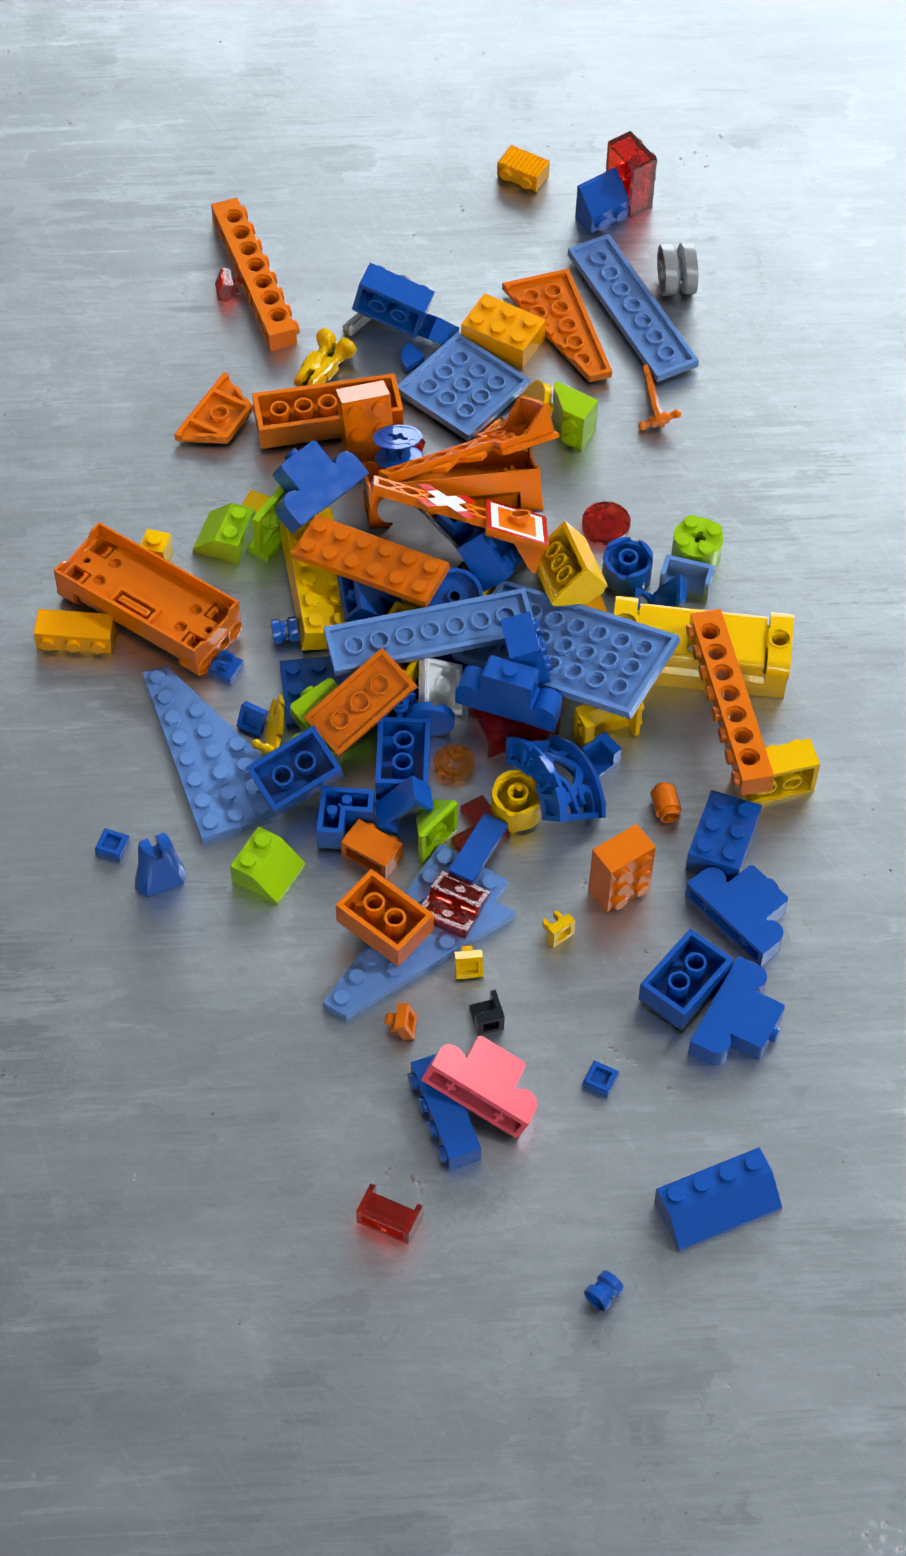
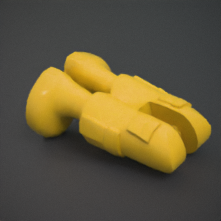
[293,328,357,387]

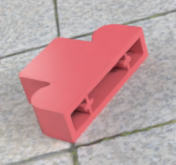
[421,1036,538,1139]

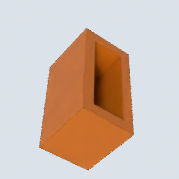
[341,819,403,879]

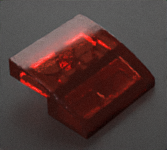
[422,871,490,939]

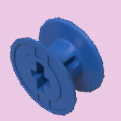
[373,425,423,469]

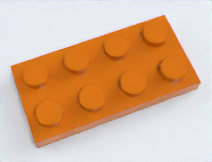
[304,648,417,757]

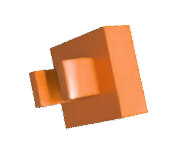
[384,1003,417,1041]

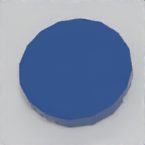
[404,702,455,736]

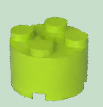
[671,515,724,568]

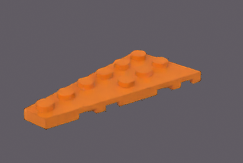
[502,268,612,382]

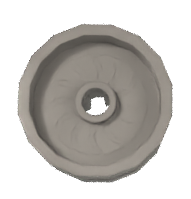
[657,242,699,296]

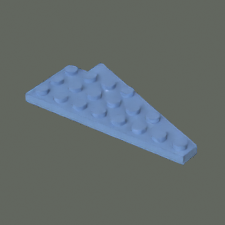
[323,843,516,1021]

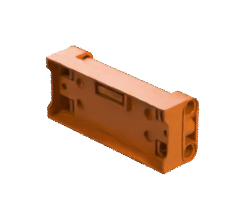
[362,447,543,529]
[54,522,242,676]

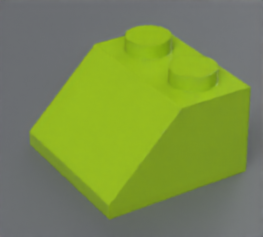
[552,381,598,451]
[193,503,255,564]
[230,826,305,905]

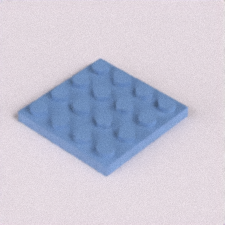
[398,332,530,442]

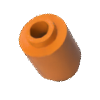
[650,782,682,823]

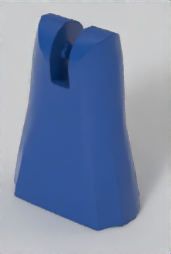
[135,833,187,897]

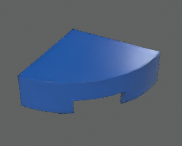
[401,342,425,373]

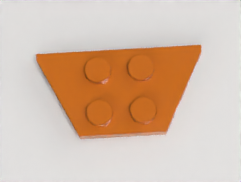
[174,372,253,444]

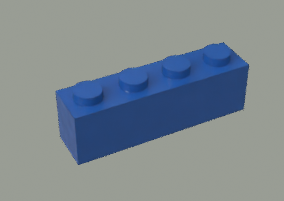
[407,1054,482,1171]

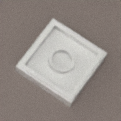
[419,658,462,716]

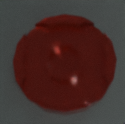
[582,501,631,545]

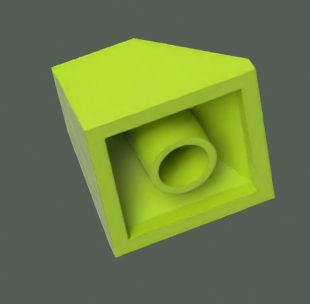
[416,799,458,865]

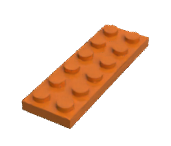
[291,514,450,607]

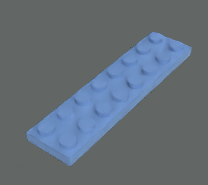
[568,234,699,382]
[324,588,534,676]

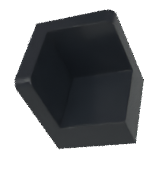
[469,989,505,1036]

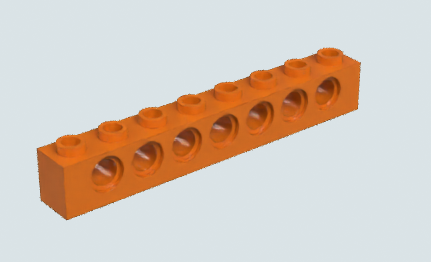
[211,197,300,351]
[686,609,774,796]

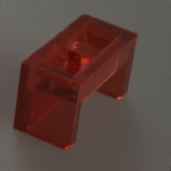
[356,1183,423,1245]

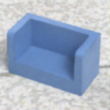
[658,554,715,603]

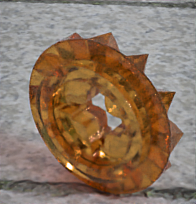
[433,744,475,782]

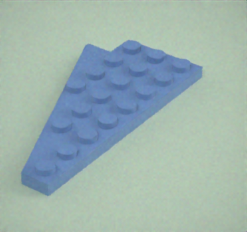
[142,666,278,844]

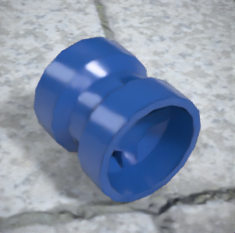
[271,616,299,645]
[584,1270,625,1312]

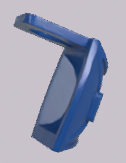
[633,574,687,610]

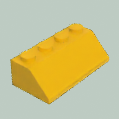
[537,521,608,606]

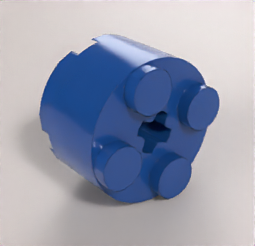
[602,537,653,597]

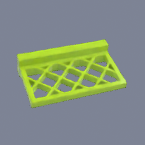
[247,486,287,562]

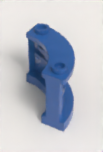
[506,735,606,822]

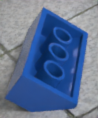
[654,1147,782,1251]

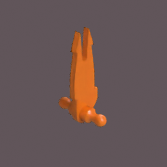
[638,364,682,430]

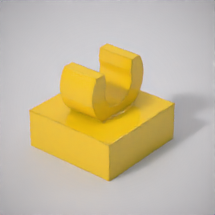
[542,910,575,948]
[454,945,483,980]

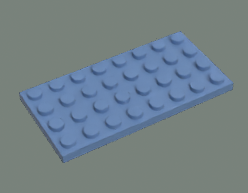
[452,580,680,719]

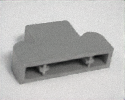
[377,498,465,568]

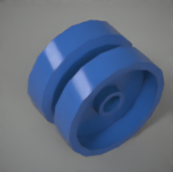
[427,568,483,607]

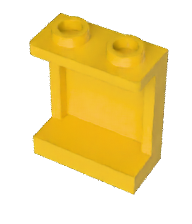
[572,701,644,749]

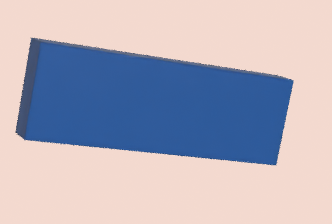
[448,813,508,886]

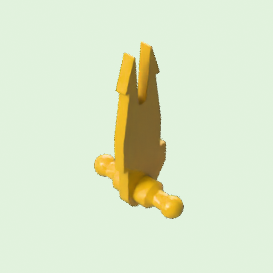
[251,694,285,756]

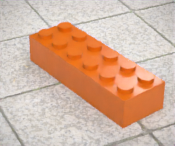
[252,373,403,449]

